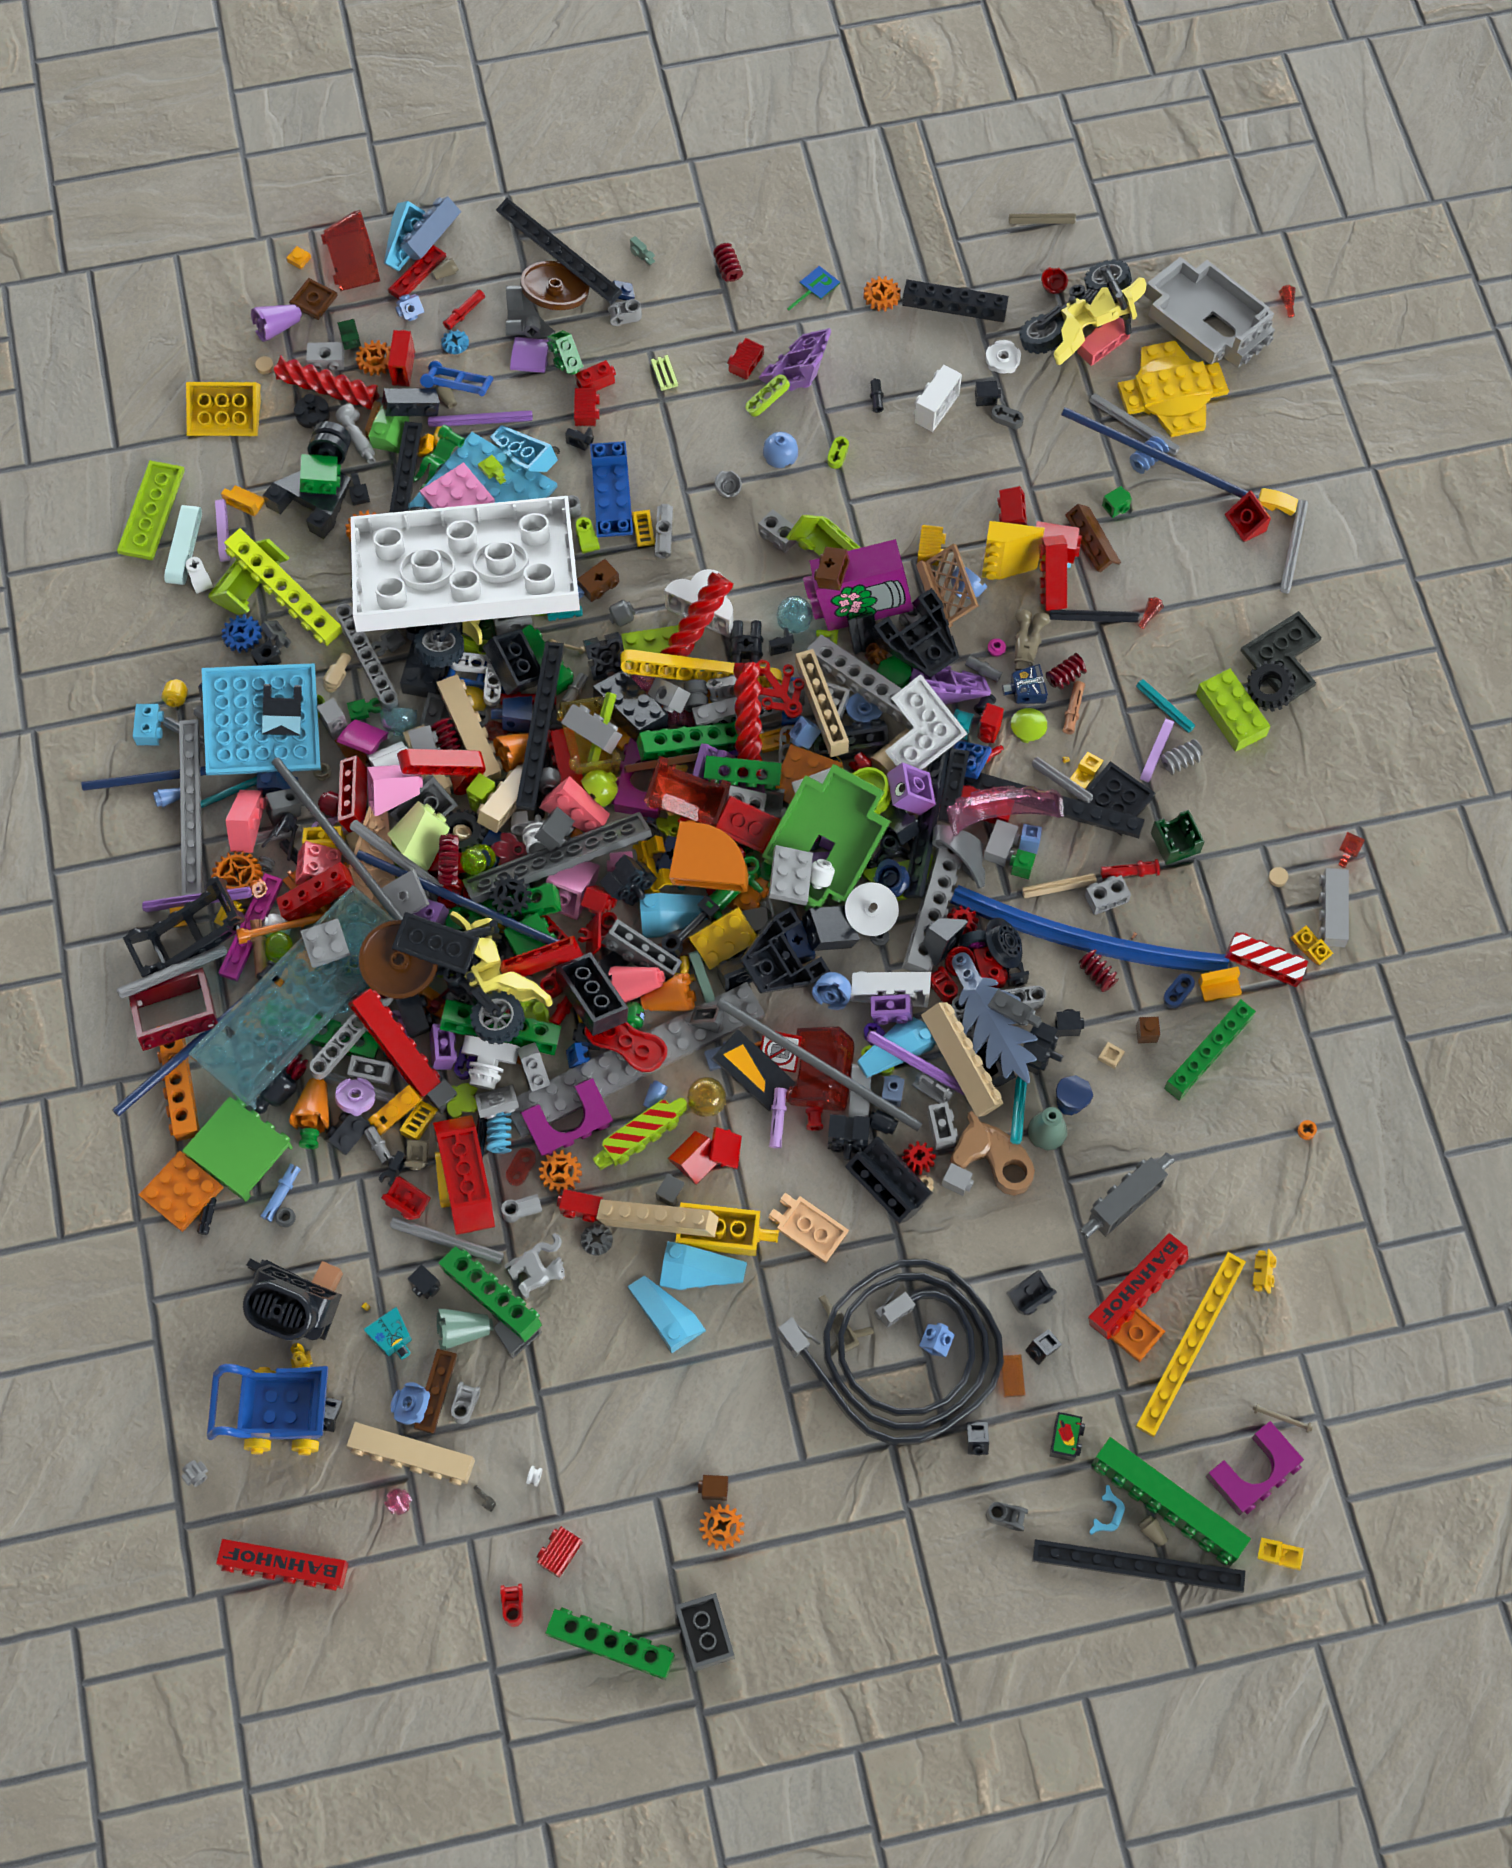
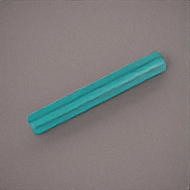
[1136,679,1195,733]
[1010,1076,1027,1145]

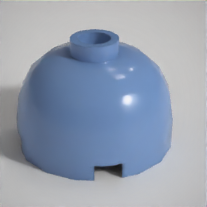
[763,431,798,468]
[951,567,987,599]
[812,972,851,1010]

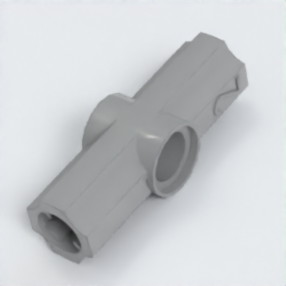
[655,504,673,559]

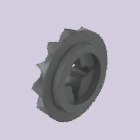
[581,1223,613,1256]

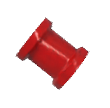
[805,1107,823,1131]

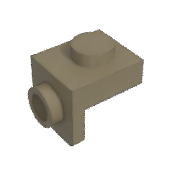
[404,1140,429,1170]

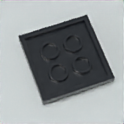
[1078,761,1156,836]

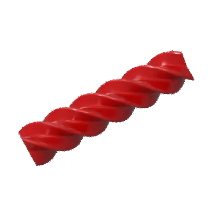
[273,355,380,410]
[660,572,734,667]
[733,662,763,777]

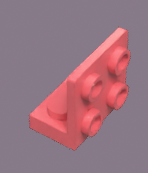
[295,841,342,885]

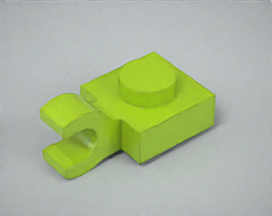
[478,455,506,485]

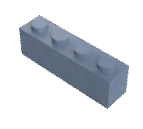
[400,196,461,261]

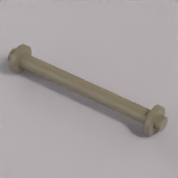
[1253,1403,1313,1433]

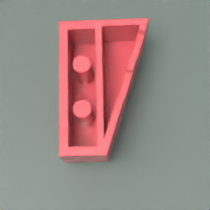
[539,776,610,833]
[225,790,266,853]

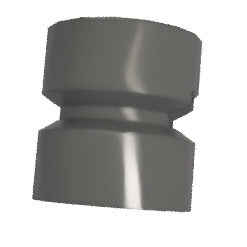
[684,679,708,713]

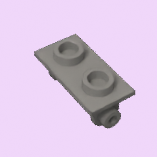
[912,1071,955,1104]

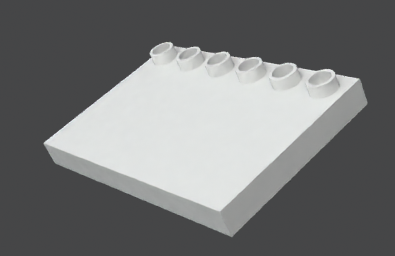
[351,496,580,632]

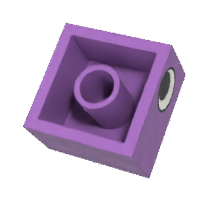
[887,762,936,815]

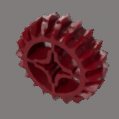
[438,834,459,886]

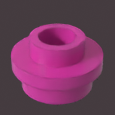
[987,639,1006,657]

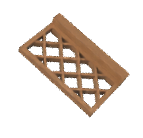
[916,543,979,628]

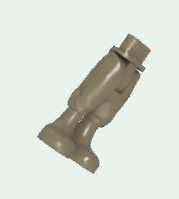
[1014,609,1050,671]

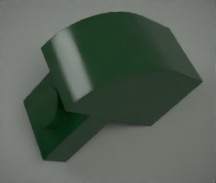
[337,319,361,350]

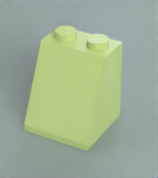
[388,801,450,871]

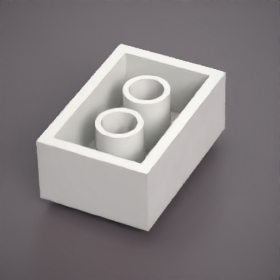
[914,365,962,432]

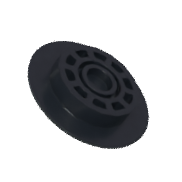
[985,918,1023,969]

